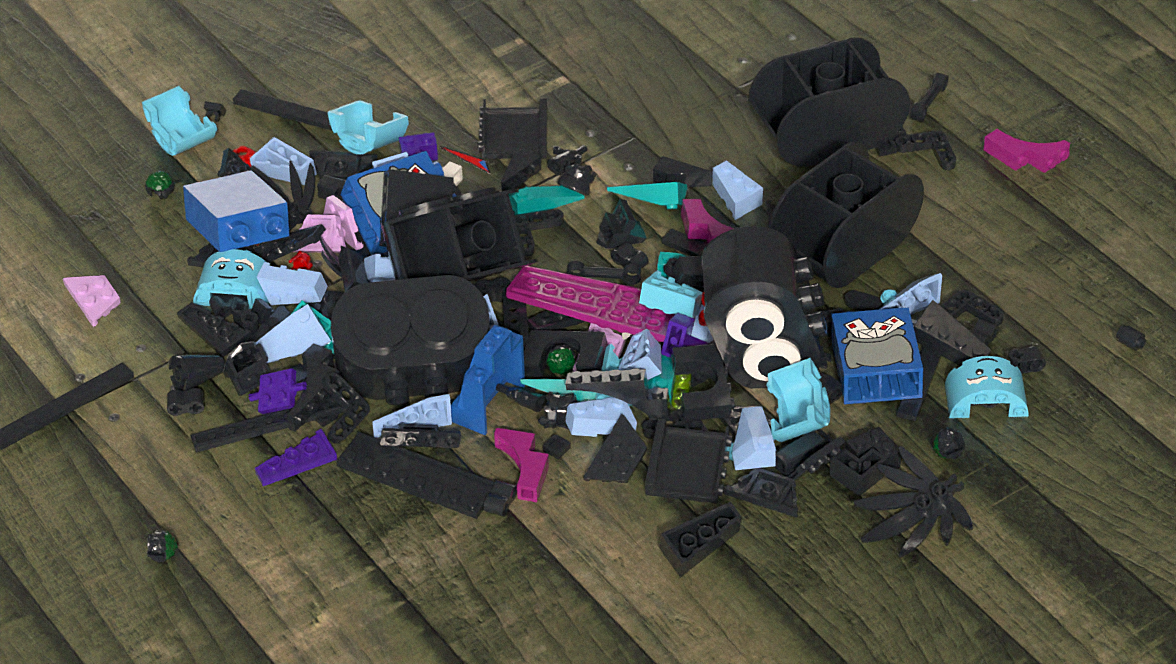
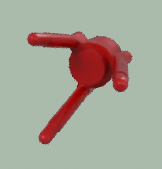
[289,251,313,271]

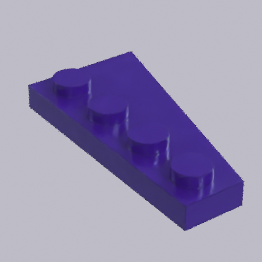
[255,429,337,486]

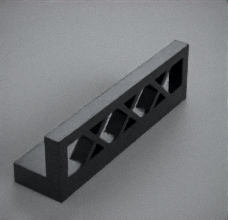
[502,291,529,351]

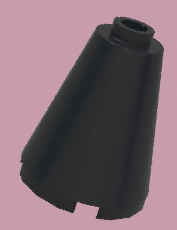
[169,355,225,391]

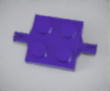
[249,368,307,414]

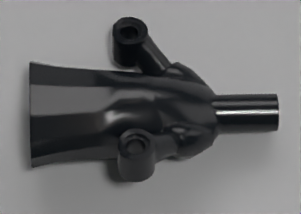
[547,145,588,175]
[496,383,547,412]

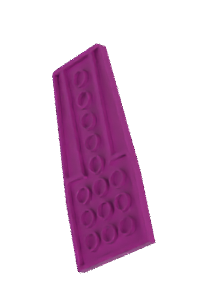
[506,266,675,342]

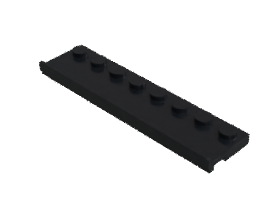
[336,432,495,519]

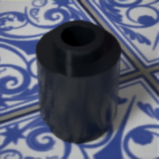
[1116,325,1146,351]

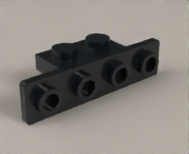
[380,424,461,448]

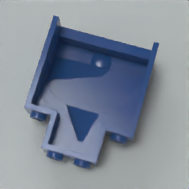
[451,325,525,435]

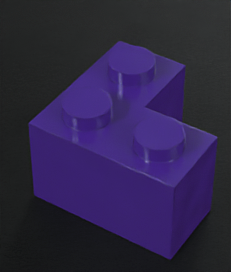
[399,132,438,161]
[661,313,708,358]

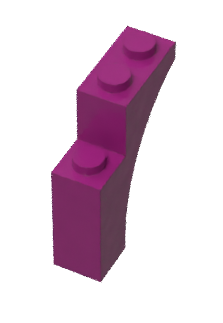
[984,129,1070,173]
[681,199,734,244]
[494,428,549,502]

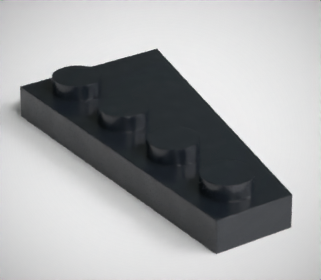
[259,224,326,263]
[177,302,253,357]
[527,311,586,331]

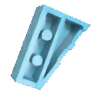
[639,270,702,318]

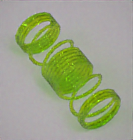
[672,374,691,409]

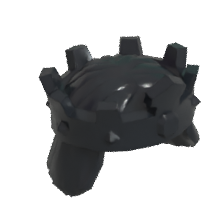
[557,161,597,196]
[538,391,577,430]

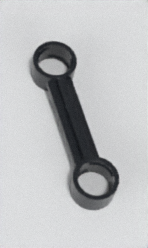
[910,72,949,122]
[566,261,642,285]

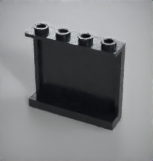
[478,98,547,159]
[379,169,455,247]
[645,418,733,504]

